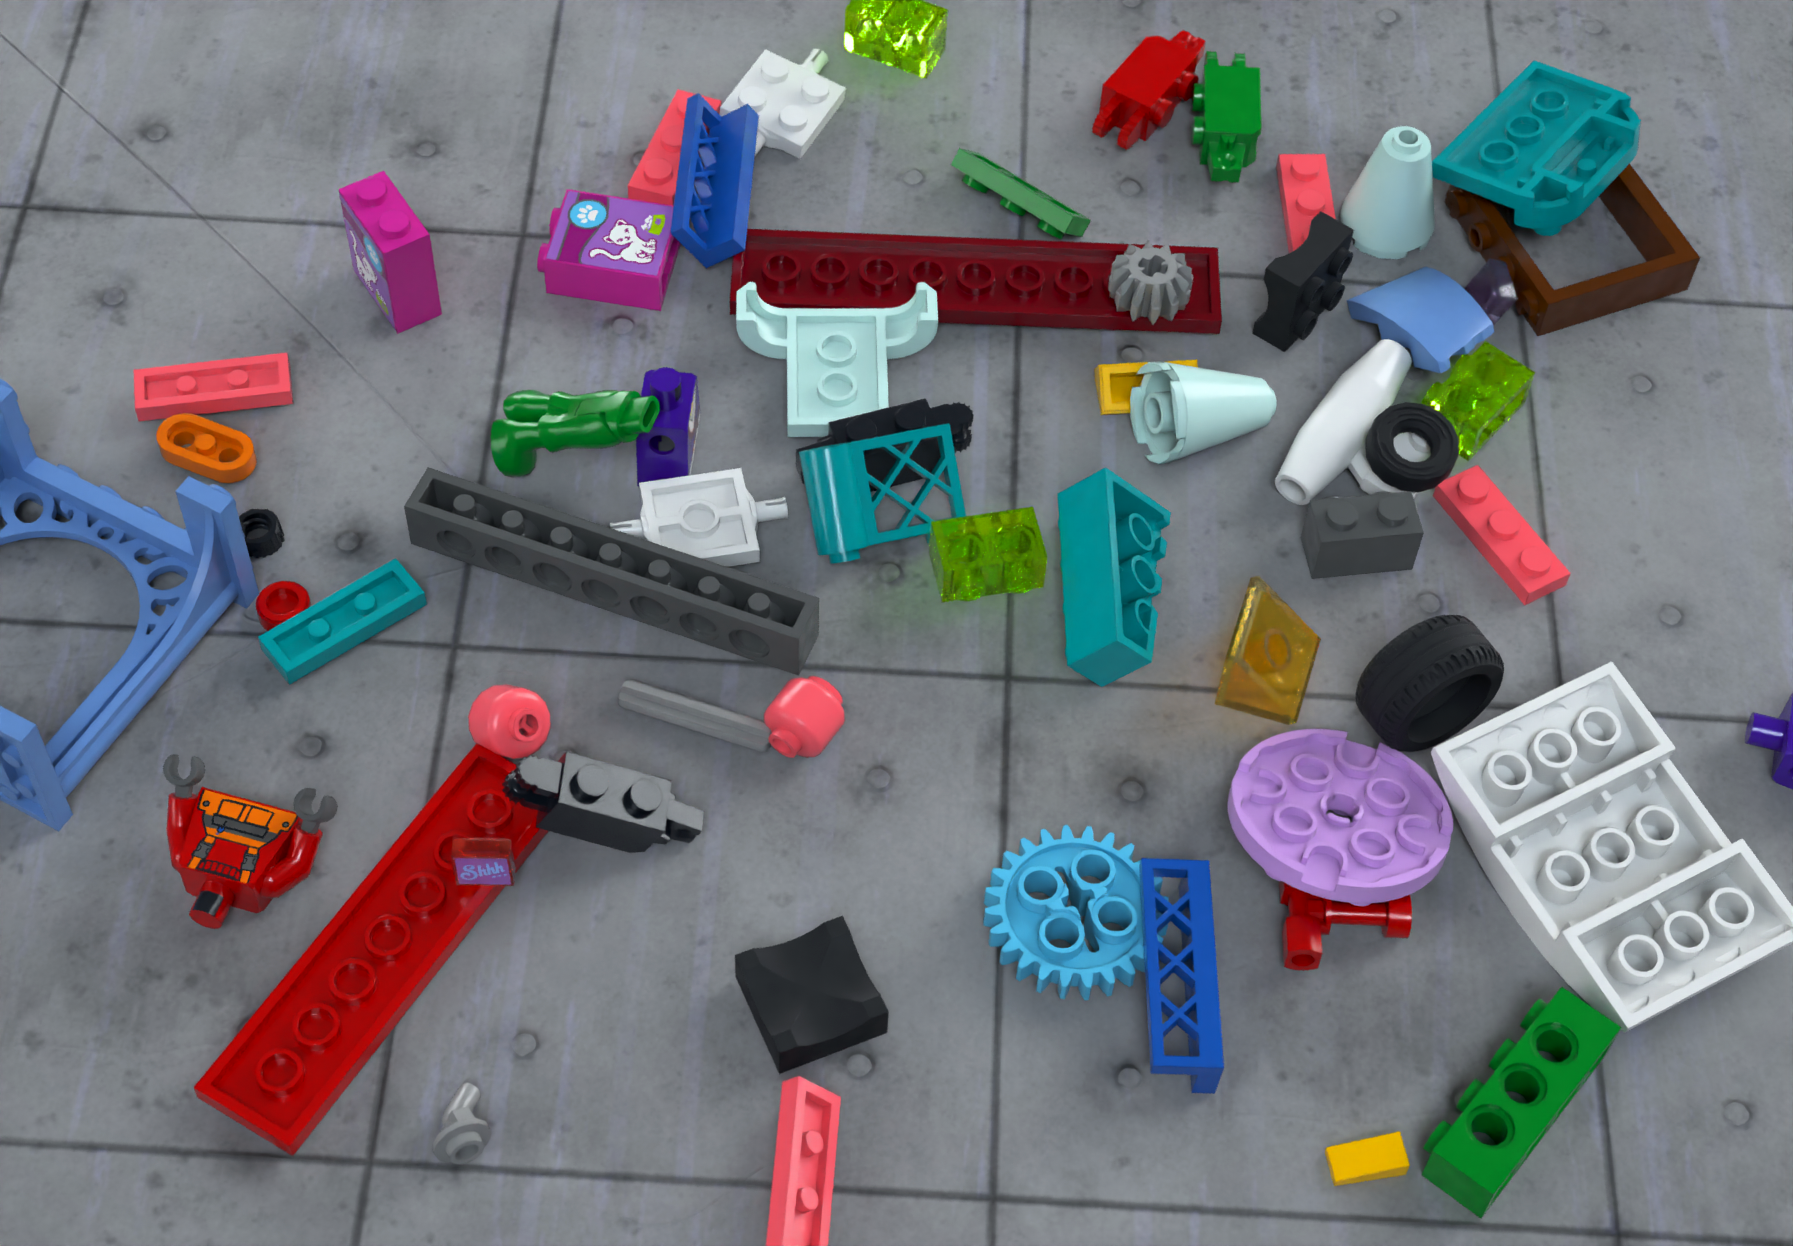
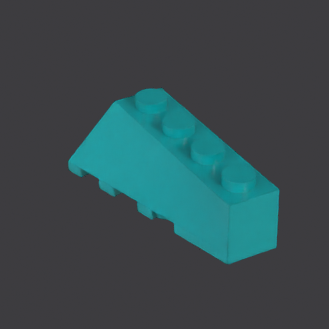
[1058,467,1171,687]

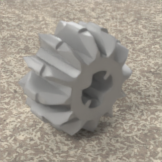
[1108,240,1193,325]

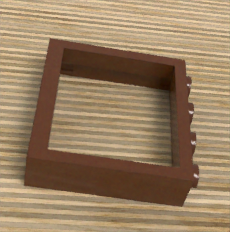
[1445,164,1700,336]

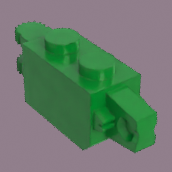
[1191,51,1262,183]

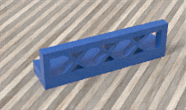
[670,93,759,268]
[1139,858,1224,1094]

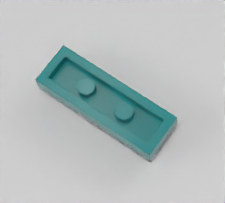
[258,558,427,685]

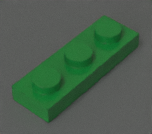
[951,148,1091,239]

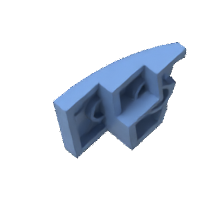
[1347,267,1495,373]

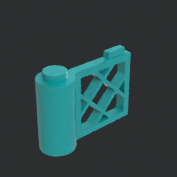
[799,423,968,564]

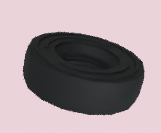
[1365,402,1459,492]

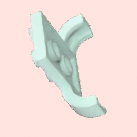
[736,282,938,437]

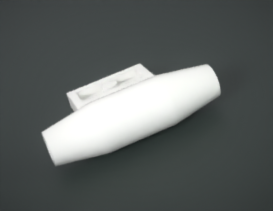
[1275,339,1430,505]

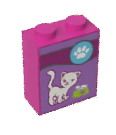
[338,170,442,334]
[537,189,681,311]

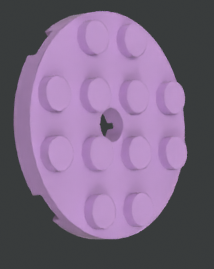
[1227,729,1453,906]

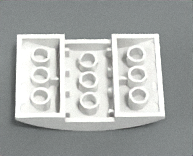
[1431,662,1793,1033]

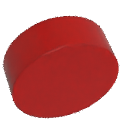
[256,581,311,631]

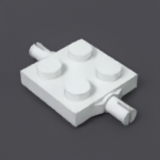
[719,49,846,159]
[609,468,788,567]

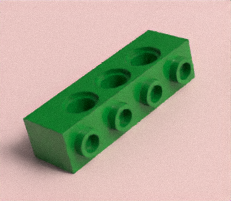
[1421,986,1621,1219]

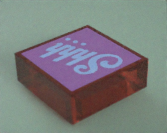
[451,838,516,886]

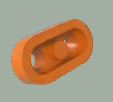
[156,413,257,483]

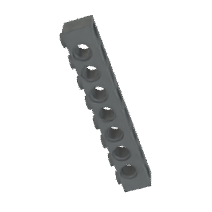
[404,467,819,676]

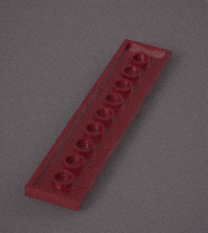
[730,229,1222,334]

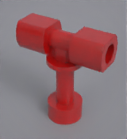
[1279,881,1412,970]

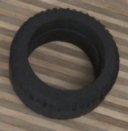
[1355,615,1504,752]

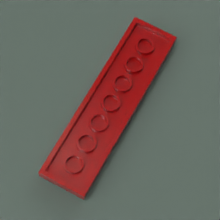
[193,743,548,1156]

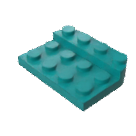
[1432,60,1641,236]

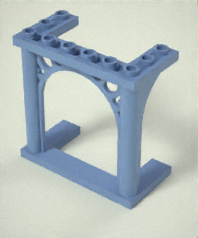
[0,379,259,831]

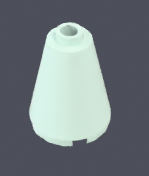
[1340,126,1435,259]
[1130,361,1277,464]

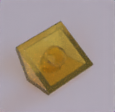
[1215,576,1321,725]

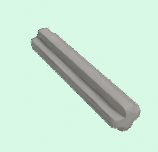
[618,680,772,752]

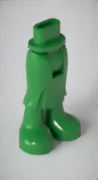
[491,390,660,478]

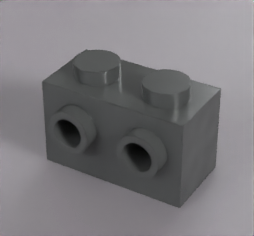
[1300,491,1424,579]

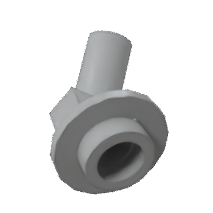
[432,1083,491,1164]

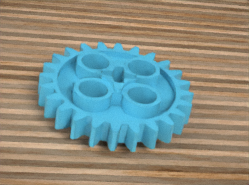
[983,825,1169,1000]

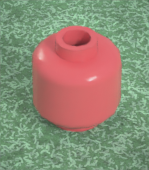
[763,676,845,758]
[468,684,551,759]

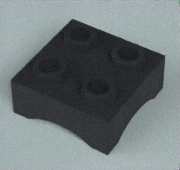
[1252,211,1354,352]
[735,915,889,1074]

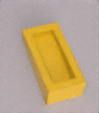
[1325,1131,1410,1186]

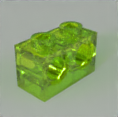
[844,0,948,79]
[1421,341,1535,461]
[929,507,1048,603]

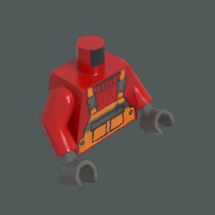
[163,754,338,929]

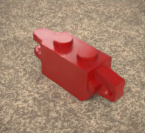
[1092,30,1206,150]

